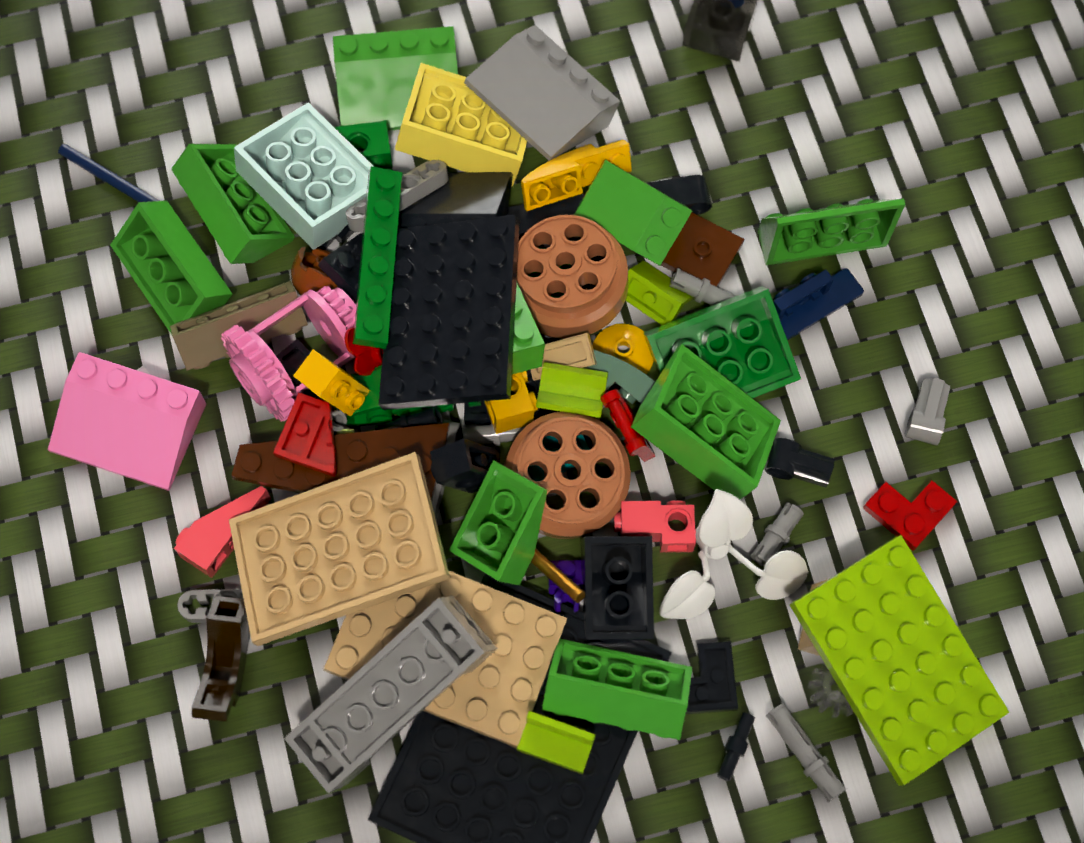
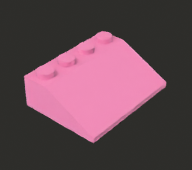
[48,352,206,491]

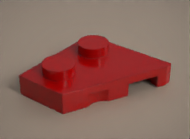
[273,393,337,477]

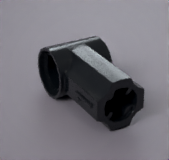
[765,438,835,488]

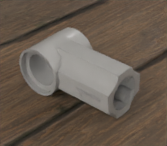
[905,378,950,446]

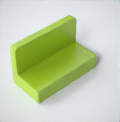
[625,261,693,325]
[536,362,608,418]
[517,711,595,774]

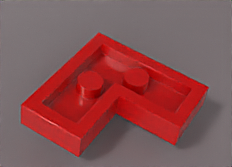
[863,480,958,551]

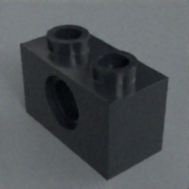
[430,438,501,494]

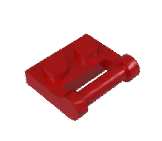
[600,389,655,462]

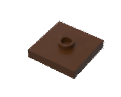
[661,213,745,287]

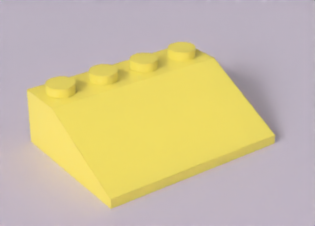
[394,63,527,187]

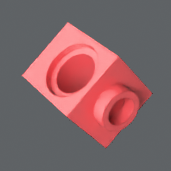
[660,500,696,553]
[614,501,662,542]

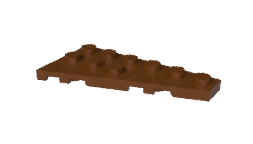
[231,423,450,503]

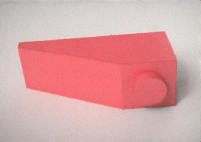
[174,486,271,578]

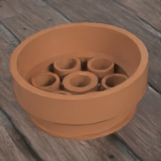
[517,215,629,339]
[504,412,630,539]

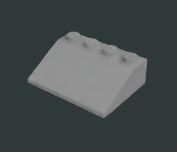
[464,25,620,160]

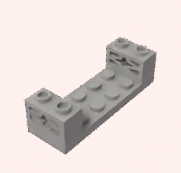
[284,596,498,793]

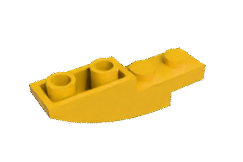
[521,139,632,211]

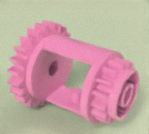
[221,286,356,422]

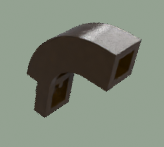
[191,596,249,722]

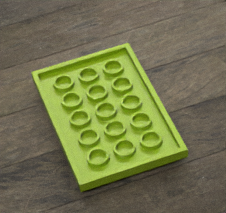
[789,535,1010,786]

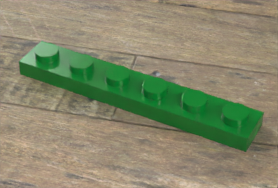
[353,166,402,349]

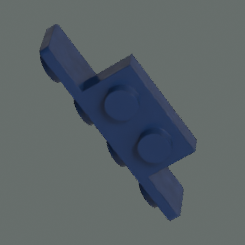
[773,268,864,340]

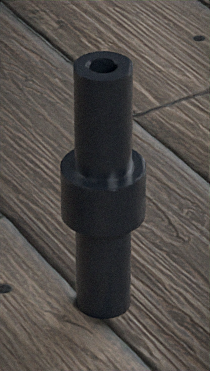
[717,712,755,782]

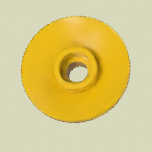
[592,324,654,375]

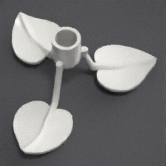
[659,489,809,619]

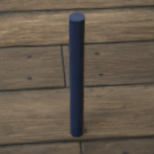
[58,143,159,202]

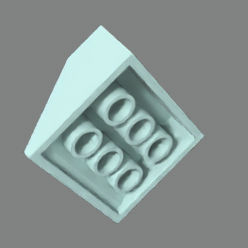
[234,103,374,250]

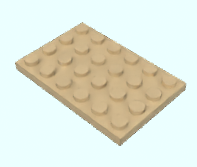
[229,452,450,646]
[323,570,567,748]

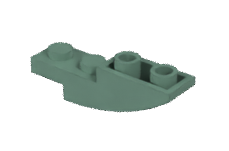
[585,350,655,404]

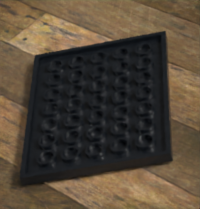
[368,573,672,843]

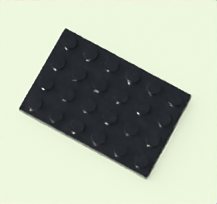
[378,214,520,410]

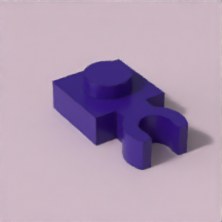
[547,560,583,612]

